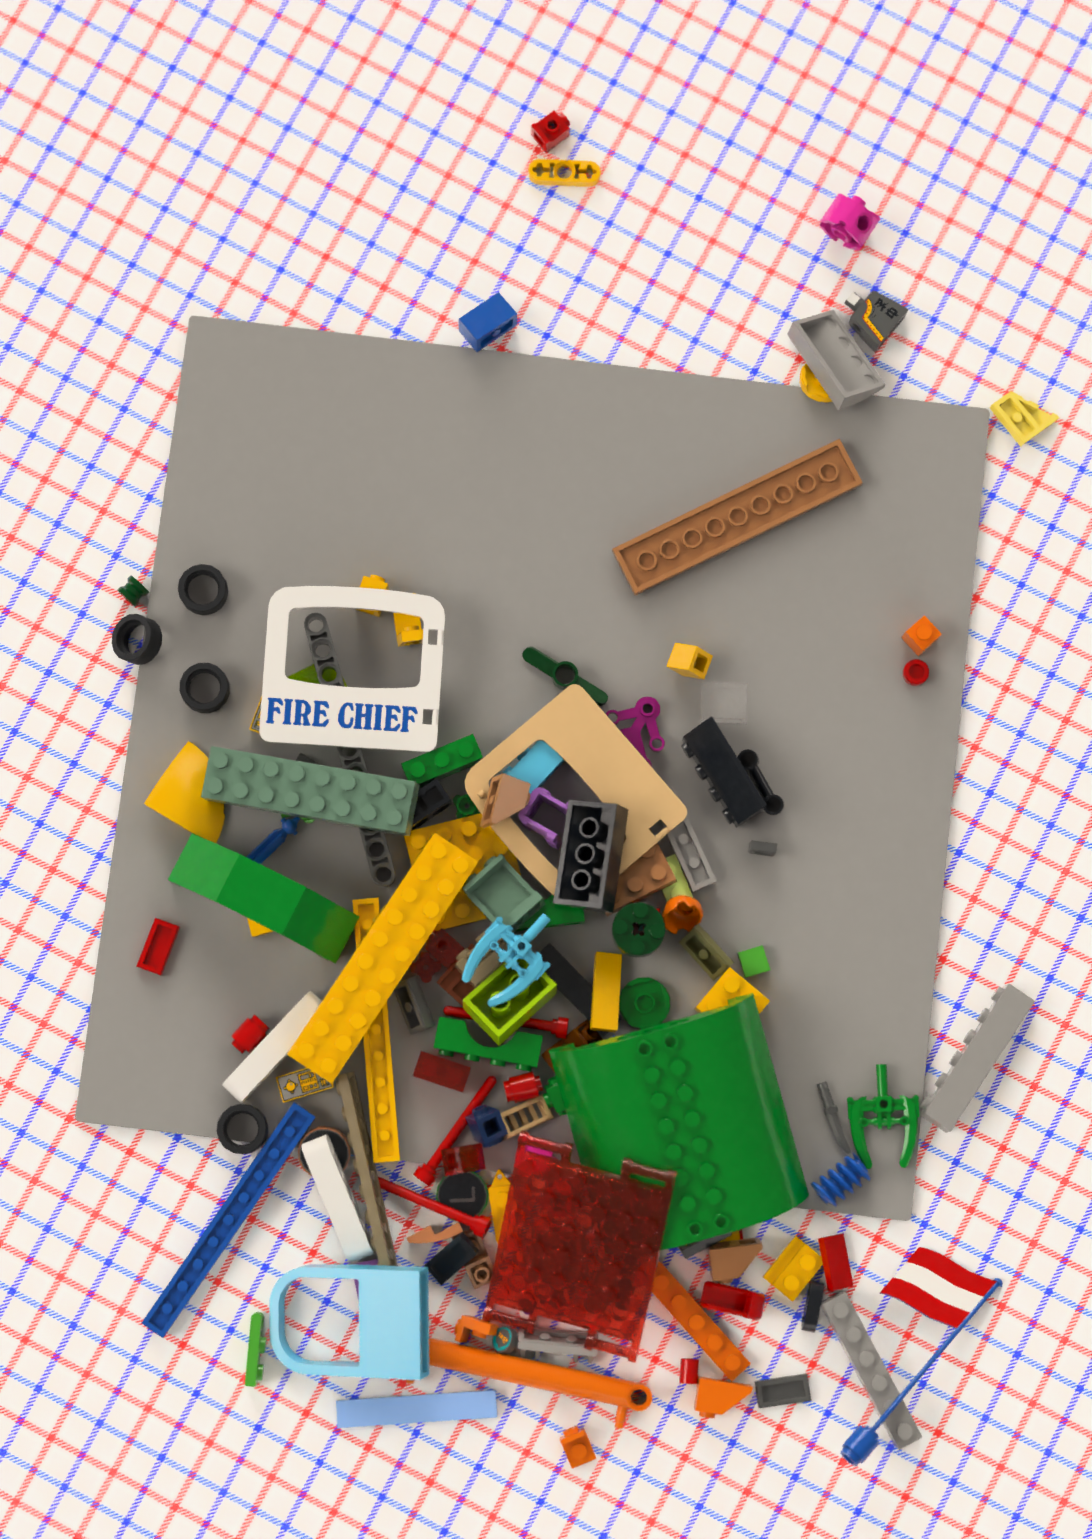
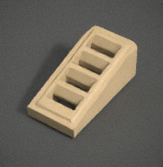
[500,1094,554,1141]

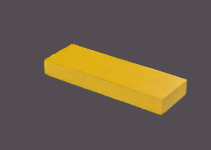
[590,951,622,1033]

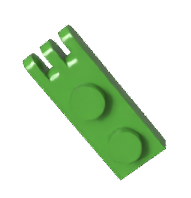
[245,1311,267,1387]

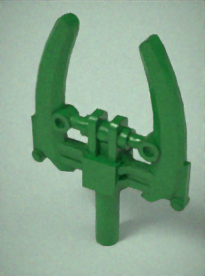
[847,1064,920,1169]

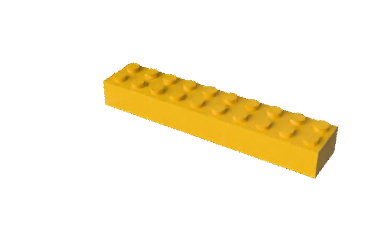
[287,833,478,1084]

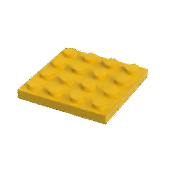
[404,813,521,933]

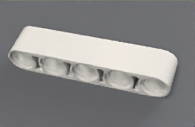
[222,991,321,1103]
[301,1134,375,1263]

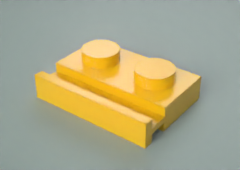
[762,1236,823,1302]

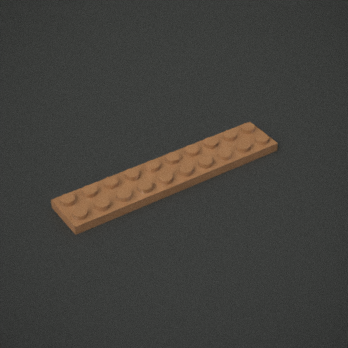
[612,438,863,596]

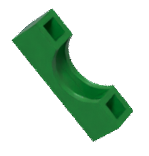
[433,1016,543,1072]

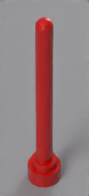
[443,1006,569,1039]
[413,1076,497,1187]
[378,1176,492,1238]

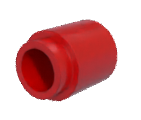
[231,1014,270,1054]
[503,1071,543,1103]

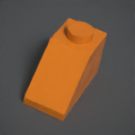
[694,1376,753,1419]

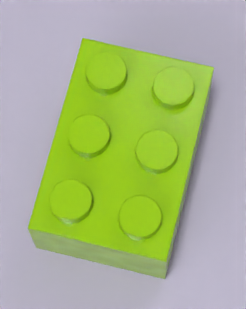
[463,959,557,1046]

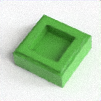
[737,945,770,978]

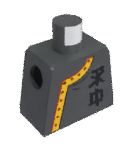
[844,291,908,353]

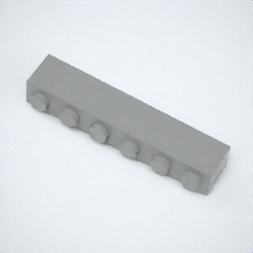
[920,983,1035,1133]
[821,1291,922,1450]

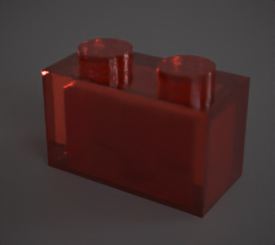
[413,1051,472,1093]

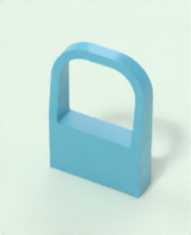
[269,1264,429,1380]

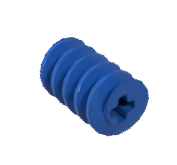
[811,1152,871,1207]

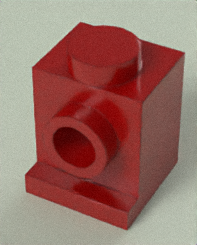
[531,110,570,153]

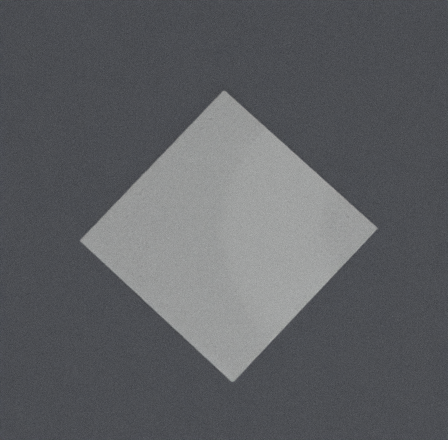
[75,315,990,1221]

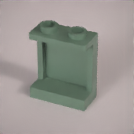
[462,854,545,933]

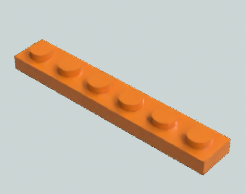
[636,1252,751,1382]

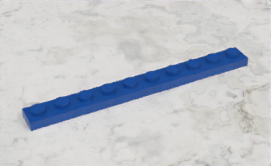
[141,1102,316,1338]

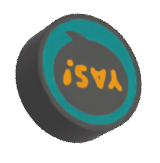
[492,1326,518,1354]

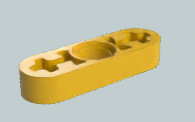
[528,159,601,187]

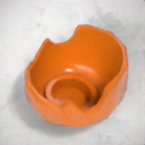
[662,895,703,934]

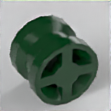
[117,575,150,607]

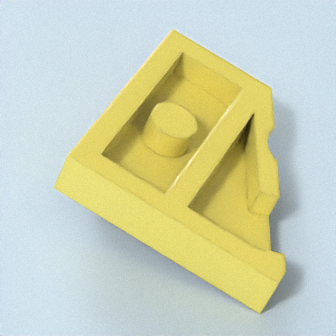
[989,391,1059,447]

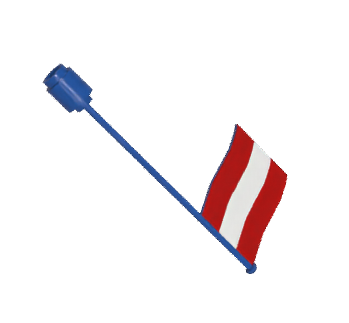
[840,1247,1003,1467]

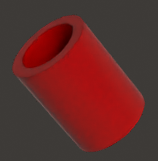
[679,1358,699,1384]

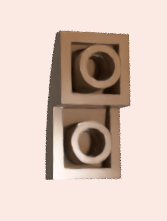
[452,1229,499,1290]

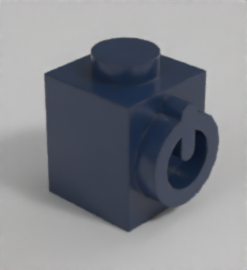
[465,1105,508,1148]

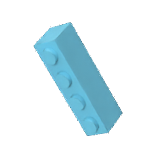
[503,741,565,794]

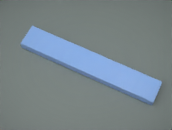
[336,1389,497,1428]

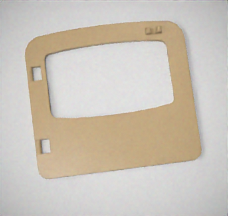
[465,684,687,896]

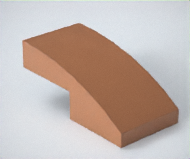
[407,1222,464,1244]

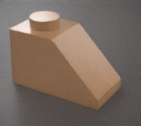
[480,773,530,828]
[707,1237,763,1284]

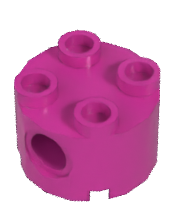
[819,193,880,251]

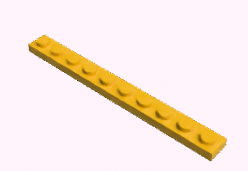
[352,898,400,1163]

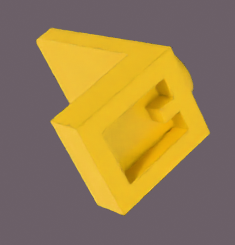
[393,593,423,647]

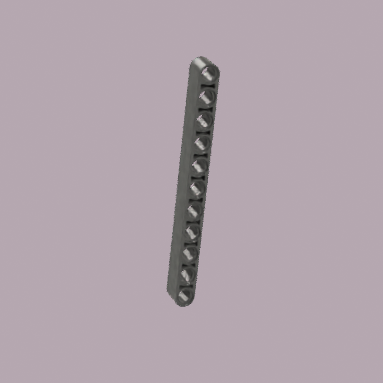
[304,613,396,887]

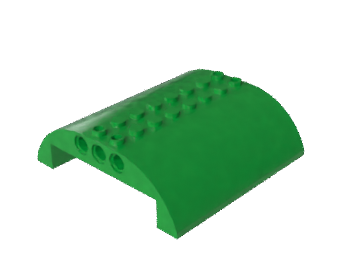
[549,993,809,1255]

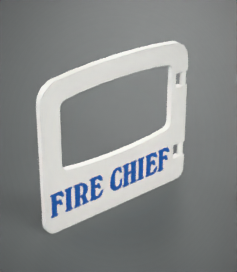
[259,586,445,752]

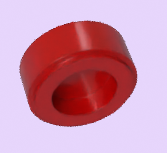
[902,659,929,686]

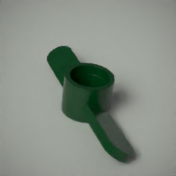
[522,647,608,706]

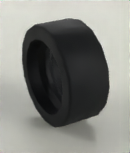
[178,564,228,615]
[111,614,162,665]
[180,663,230,713]
[216,1104,268,1154]

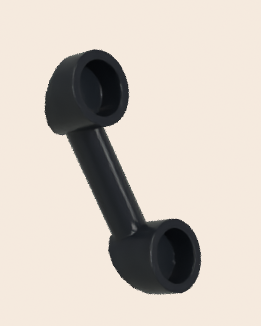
[738,749,784,815]

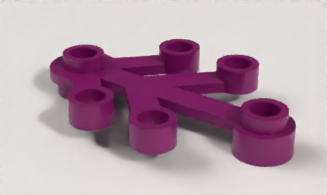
[606,697,665,767]

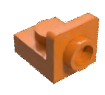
[454,1315,499,1343]
[559,1425,596,1469]

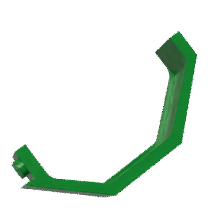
[168,833,359,964]

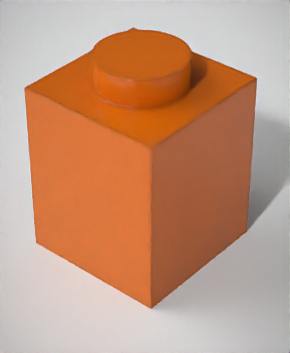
[901,615,942,657]

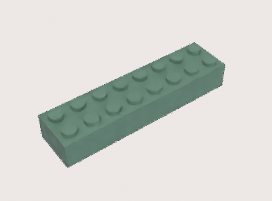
[201,746,420,836]

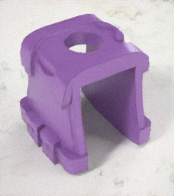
[519,787,568,850]

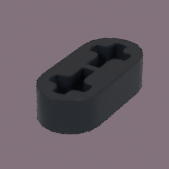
[801,1280,824,1333]

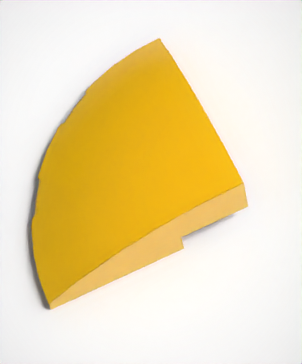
[144,741,225,843]

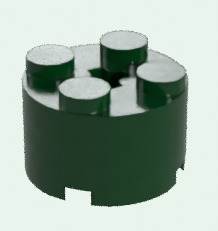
[612,902,665,957]

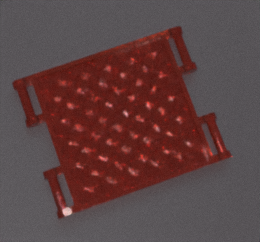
[482,1130,677,1363]

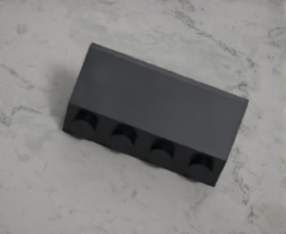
[681,716,767,828]
[553,800,629,913]

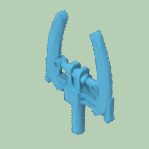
[462,913,551,1007]

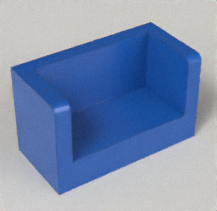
[458,292,517,352]

